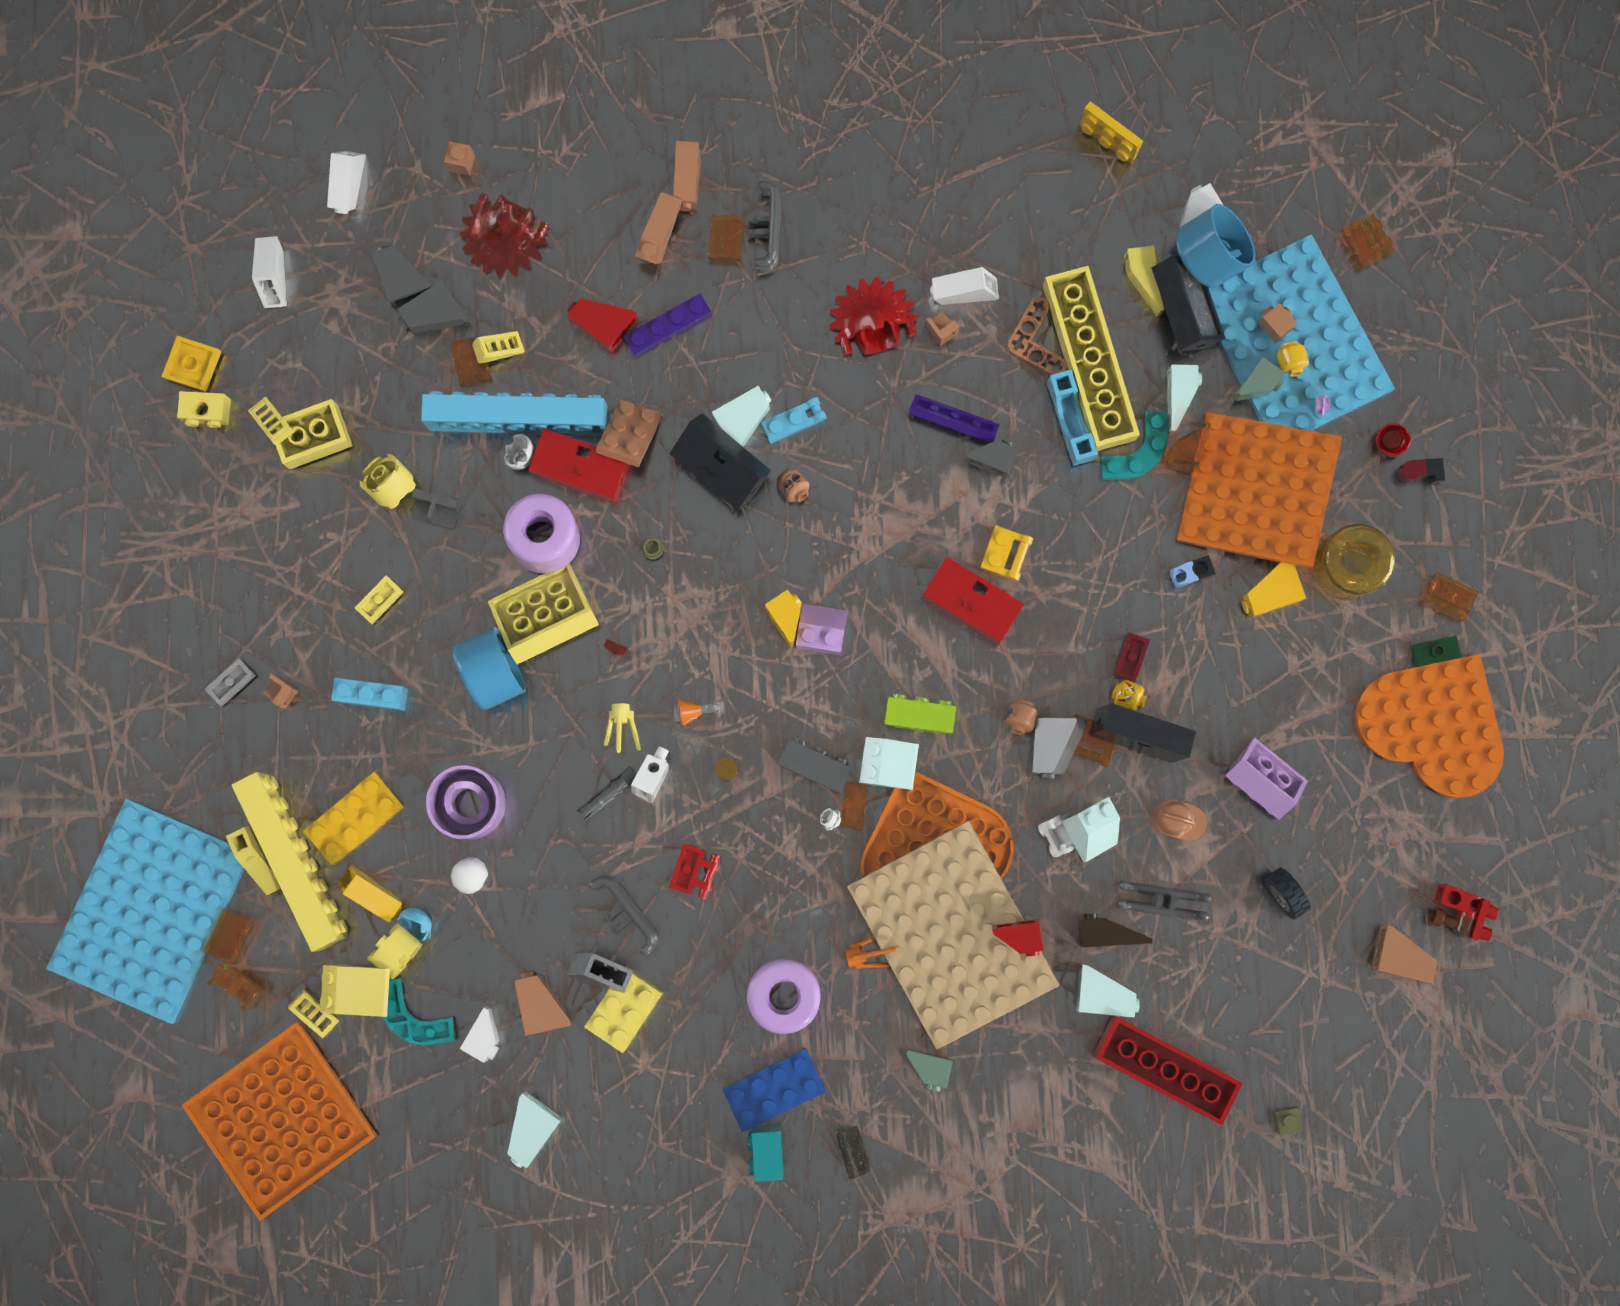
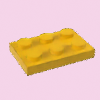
[1079,101,1143,164]

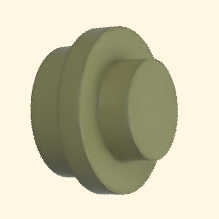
[641,537,664,560]

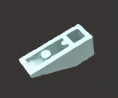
[1167,365,1202,436]

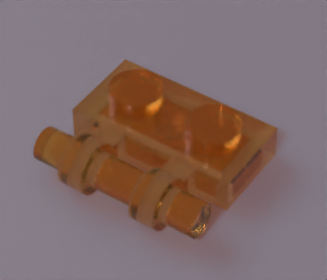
[1341,213,1395,269]

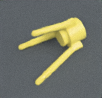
[604,703,641,753]

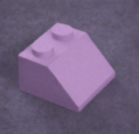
[796,604,847,655]

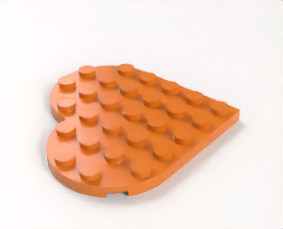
[1355,654,1504,798]
[861,771,1014,879]

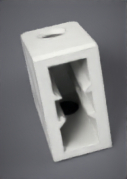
[631,747,670,803]

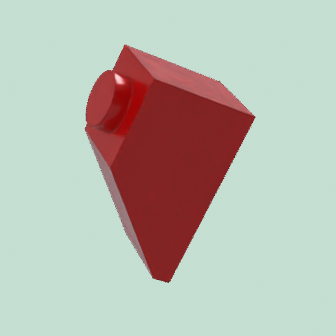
[992,919,1044,957]

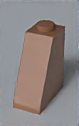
[673,141,701,211]
[1372,925,1439,984]
[514,971,574,1036]

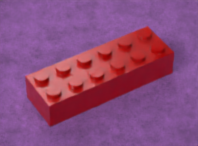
[1092,1015,1243,1125]

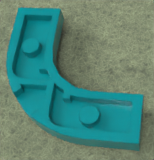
[1101,412,1168,480]
[383,979,457,1045]

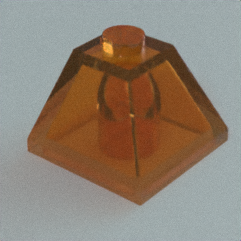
[1163,422,1211,476]

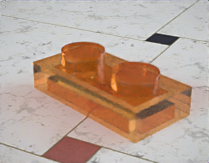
[840,781,868,830]

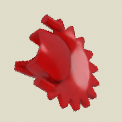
[830,277,917,355]

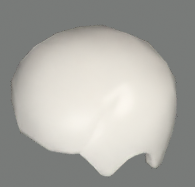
[504,434,536,471]
[451,857,488,894]

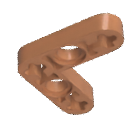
[1007,297,1067,376]

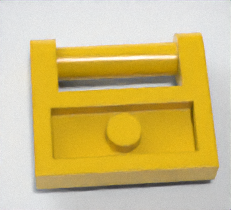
[980,525,1033,581]

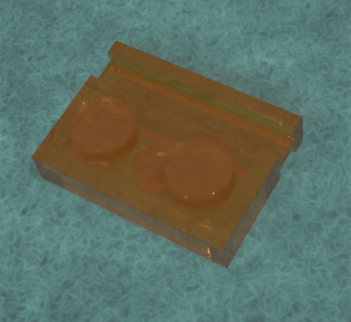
[708,214,744,262]
[450,336,492,387]
[1422,572,1479,622]
[203,908,255,965]

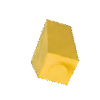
[1242,562,1306,618]
[338,864,402,923]

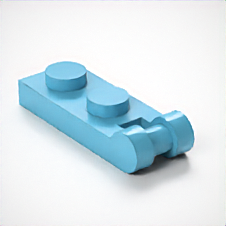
[761,397,827,444]

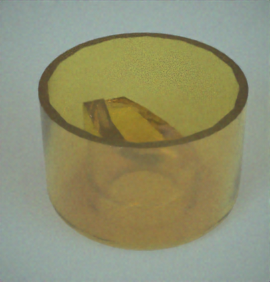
[1313,524,1395,601]

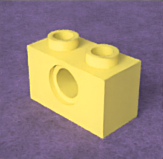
[177,391,231,428]

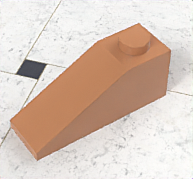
[635,192,683,264]

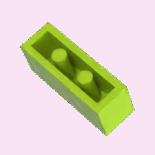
[884,694,956,735]

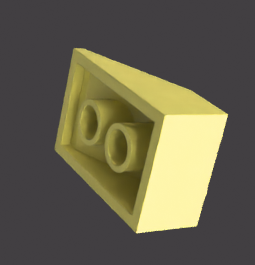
[320,965,390,1017]

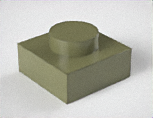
[1274,1107,1303,1136]

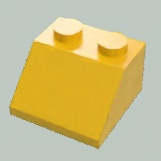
[765,589,802,648]

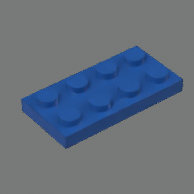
[722,1049,826,1132]

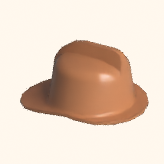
[1152,799,1207,841]

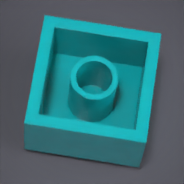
[748,1125,784,1182]

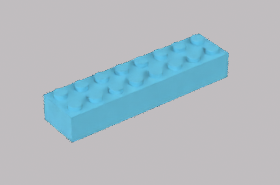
[421,391,609,435]

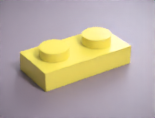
[355,575,404,624]

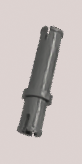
[577,766,637,821]

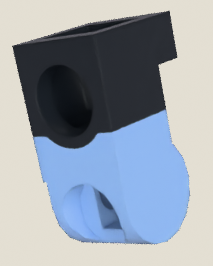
[1169,555,1216,588]

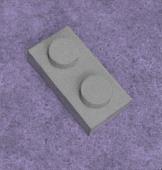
[205,658,256,706]

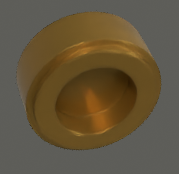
[715,757,738,780]

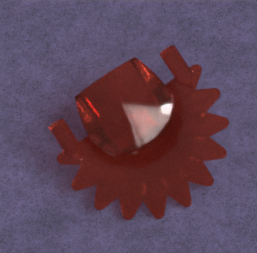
[459,193,549,277]

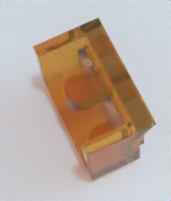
[207,962,264,1011]

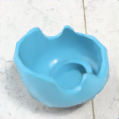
[397,907,432,942]

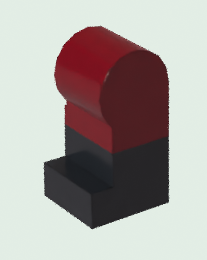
[1397,458,1445,485]

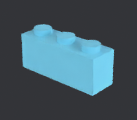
[331,678,408,711]

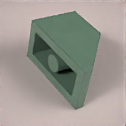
[1233,357,1285,401]
[905,1048,953,1091]

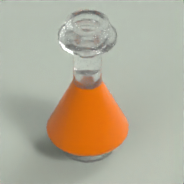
[673,698,725,726]

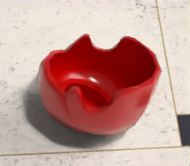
[1375,423,1412,457]

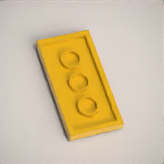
[303,772,405,866]

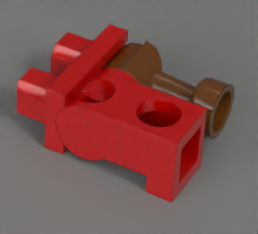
[1429,884,1499,941]

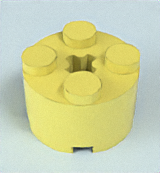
[360,454,415,509]
[367,923,423,979]

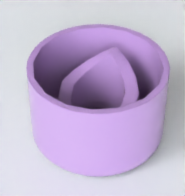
[503,493,580,573]
[426,765,506,840]
[747,958,821,1034]

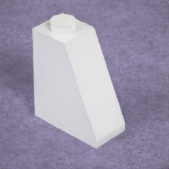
[327,151,366,214]
[252,236,287,308]
[930,267,999,305]

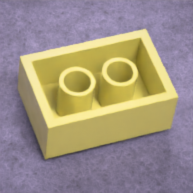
[269,399,353,469]
[584,967,664,1053]

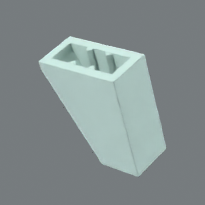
[712,386,771,446]
[1076,964,1140,1018]
[508,1091,563,1168]

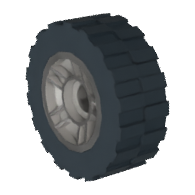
[1264,867,1311,920]

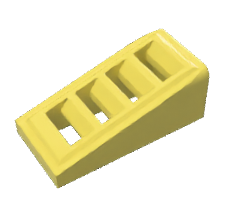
[472,331,525,363]
[248,397,294,446]
[288,988,339,1038]

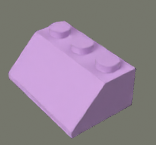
[1226,737,1308,820]

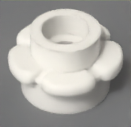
[820,808,841,831]

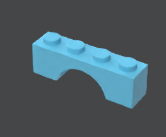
[1046,370,1098,466]

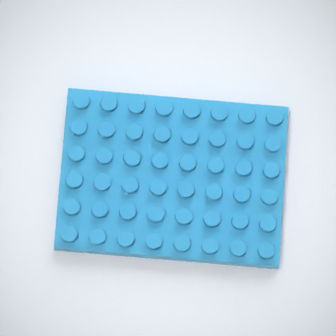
[1208,234,1395,431]
[46,799,245,1024]

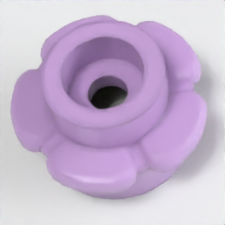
[1315,394,1330,416]

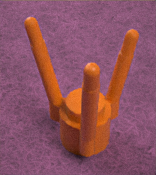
[845,935,898,970]

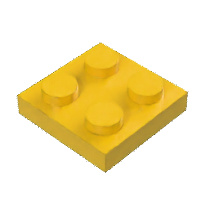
[161,336,221,393]

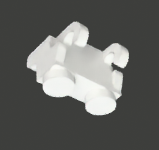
[1038,815,1075,857]

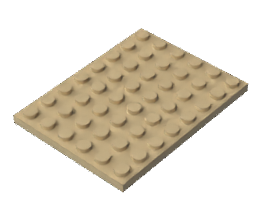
[847,821,1060,1050]

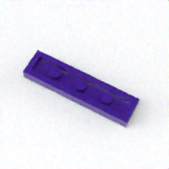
[623,293,712,357]
[909,394,1000,443]

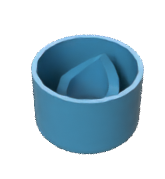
[1176,204,1256,288]
[452,627,526,710]

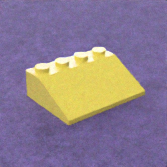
[488,563,599,664]

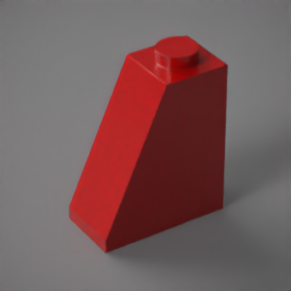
[567,298,638,353]

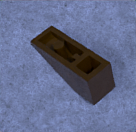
[1078,913,1153,947]

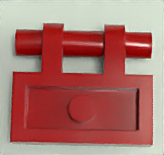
[669,843,720,899]

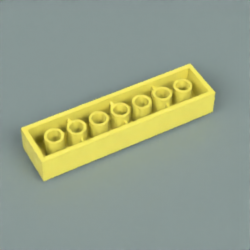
[1042,266,1140,451]
[232,772,348,952]

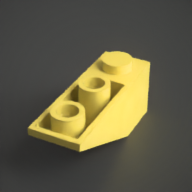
[1124,245,1165,317]
[226,825,281,895]

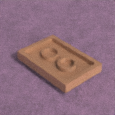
[596,399,662,467]

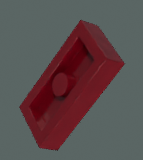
[1113,632,1150,683]

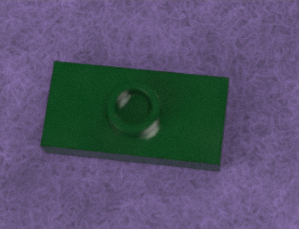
[1410,636,1462,667]

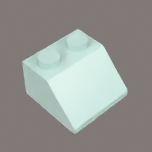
[859,737,919,790]
[1062,797,1120,863]

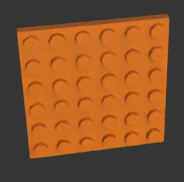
[1177,412,1342,569]
[181,1021,378,1222]

